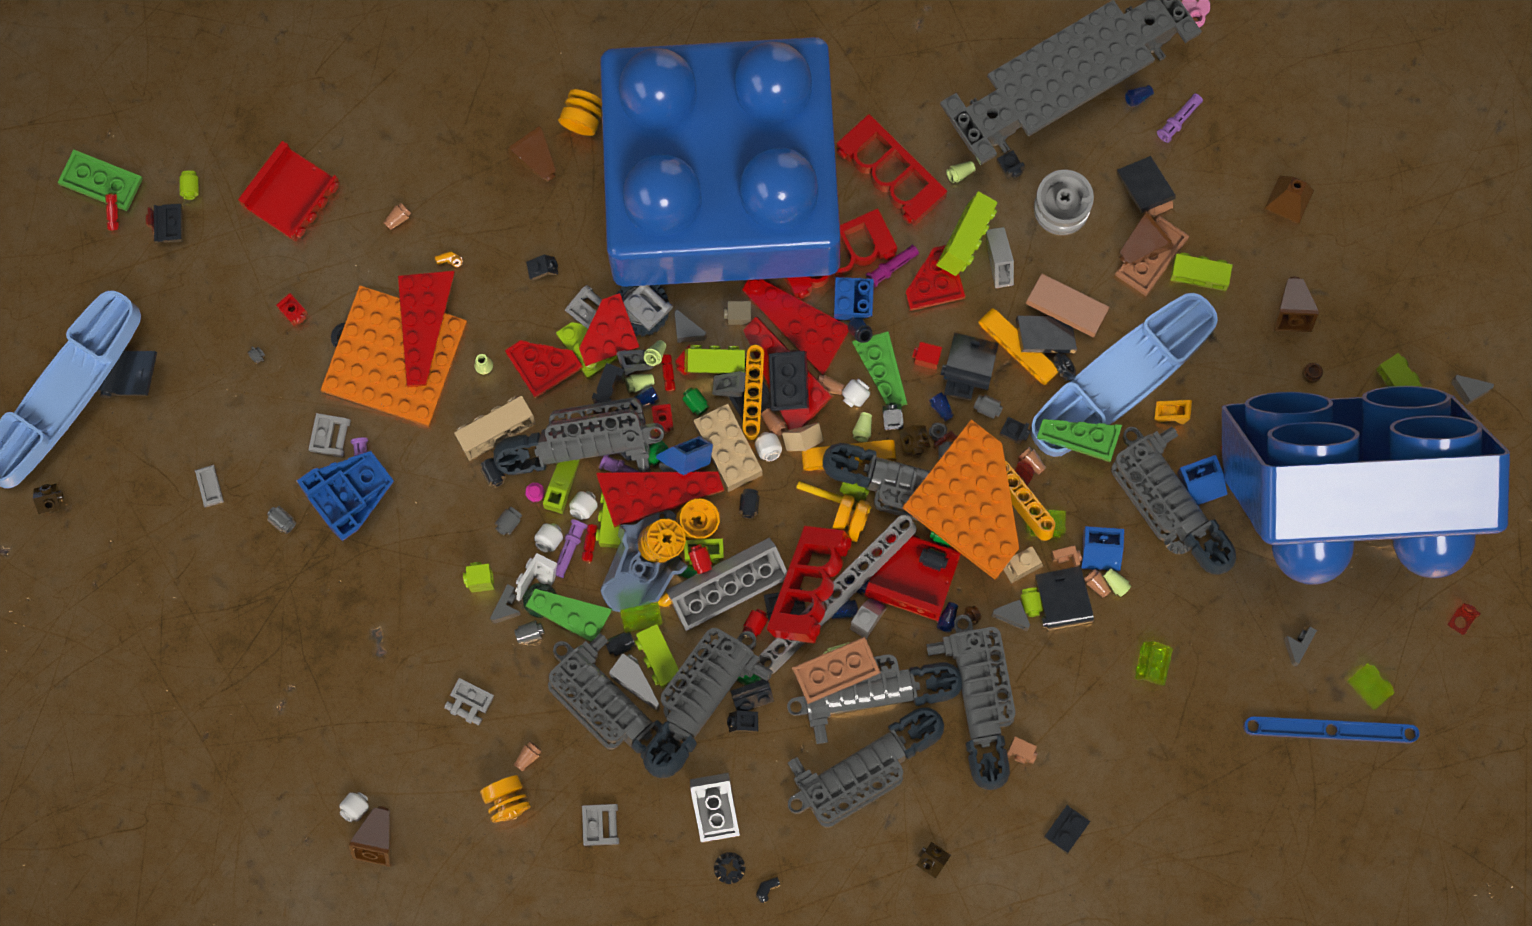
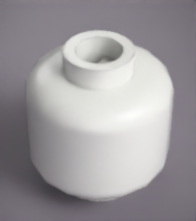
[842,378,870,407]
[755,432,782,461]
[569,491,598,520]
[534,523,563,552]
[339,792,369,822]

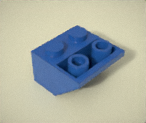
[834,277,874,321]
[656,436,713,475]
[1177,455,1227,505]
[1081,526,1124,571]

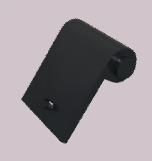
[940,333,999,390]
[97,350,157,398]
[1035,566,1094,631]

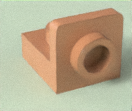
[1051,545,1082,567]

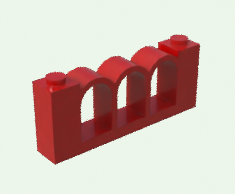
[836,114,948,226]
[785,208,898,299]
[767,526,852,643]

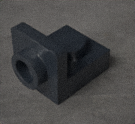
[996,150,1025,179]
[1000,417,1031,444]
[727,711,758,733]

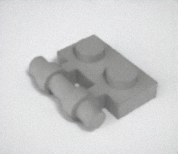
[444,678,494,725]

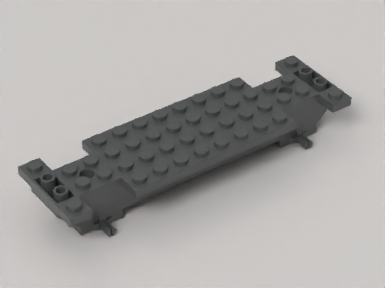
[940,0,1202,165]

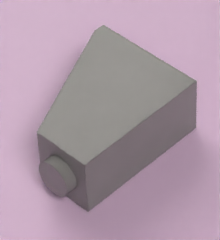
[986,227,1014,288]
[850,598,887,640]

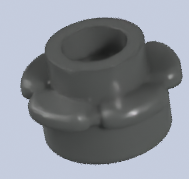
[247,346,265,364]
[929,423,947,441]

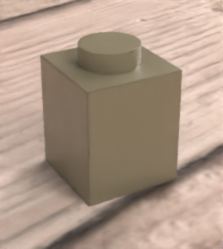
[724,301,751,325]

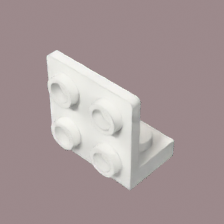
[515,553,557,601]

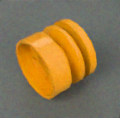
[558,89,602,136]
[675,499,720,540]
[637,519,686,563]
[480,775,531,823]

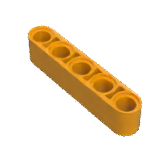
[978,308,1058,385]
[743,345,764,440]
[801,440,897,471]
[1005,461,1055,541]

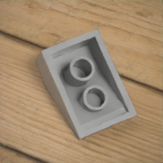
[609,654,660,712]
[690,773,740,842]

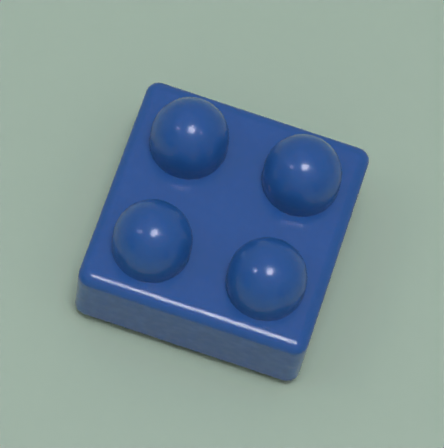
[600,37,840,287]
[1222,386,1510,585]

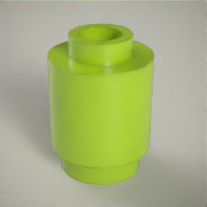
[179,171,199,200]
[840,482,870,502]
[1021,588,1043,617]

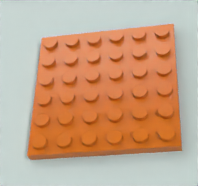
[321,286,467,427]

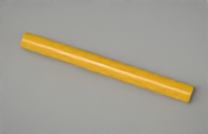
[797,481,871,513]

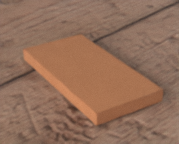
[1115,215,1189,296]
[1026,274,1110,337]
[792,637,880,704]

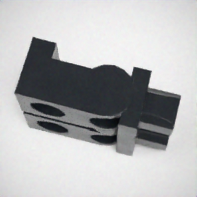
[592,363,627,415]

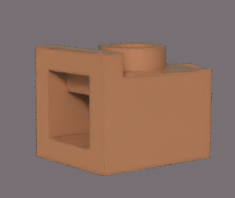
[1007,737,1038,764]

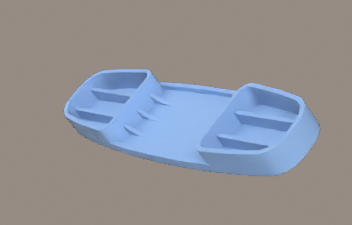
[0,291,141,488]
[1030,293,1218,457]

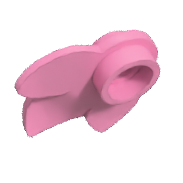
[1182,0,1210,27]

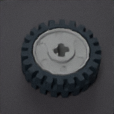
[616,285,669,337]

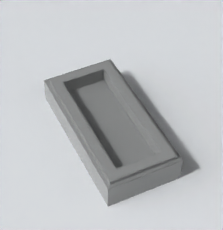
[195,465,224,508]

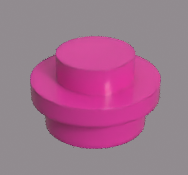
[525,483,545,502]

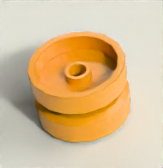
[832,494,871,542]

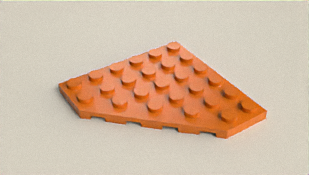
[902,420,1019,579]

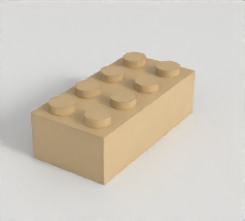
[454,396,536,461]
[694,404,762,492]

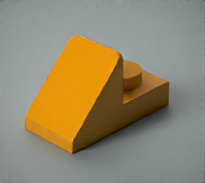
[1155,400,1192,425]

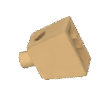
[1003,546,1043,583]

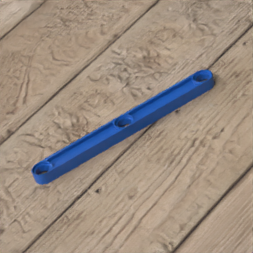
[1243,716,1420,743]

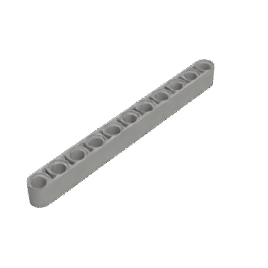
[759,515,916,674]

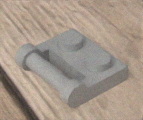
[565,285,602,329]
[624,285,673,331]
[308,413,351,457]
[582,804,619,846]

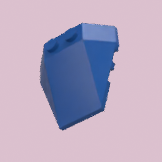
[297,451,394,541]

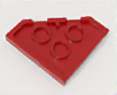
[905,245,965,311]
[579,293,639,366]
[505,340,584,398]

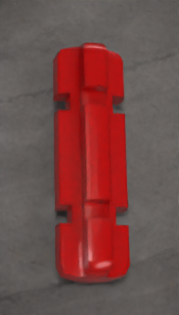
[105,193,118,231]
[662,354,675,392]
[582,524,598,562]

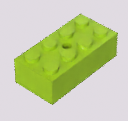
[936,191,998,276]

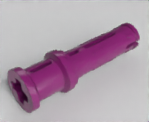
[866,244,919,288]

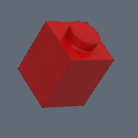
[912,342,942,370]

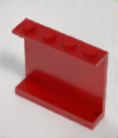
[238,141,339,242]
[865,535,961,621]

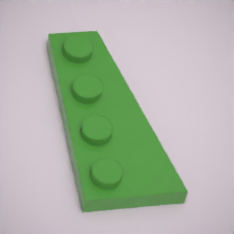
[525,589,612,642]

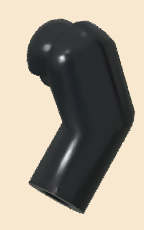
[756,877,780,903]

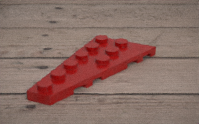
[398,271,455,388]
[742,279,849,376]
[743,317,833,430]
[596,472,724,528]

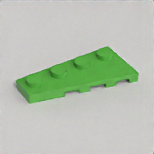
[852,332,908,406]
[1037,419,1122,462]

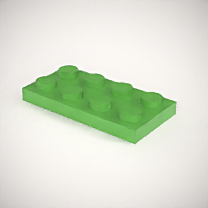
[58,149,143,211]

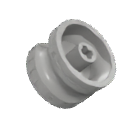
[1034,170,1094,235]

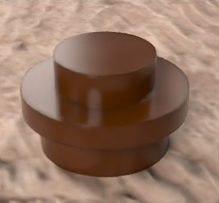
[1304,363,1323,382]
[964,606,981,625]

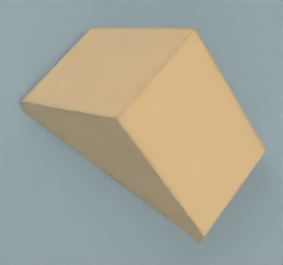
[782,422,824,451]

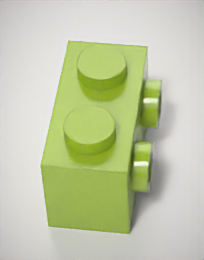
[684,538,724,565]
[463,562,495,593]

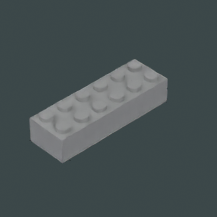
[666,538,787,631]

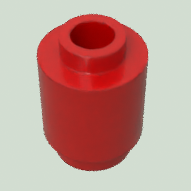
[688,544,713,574]
[742,609,768,637]

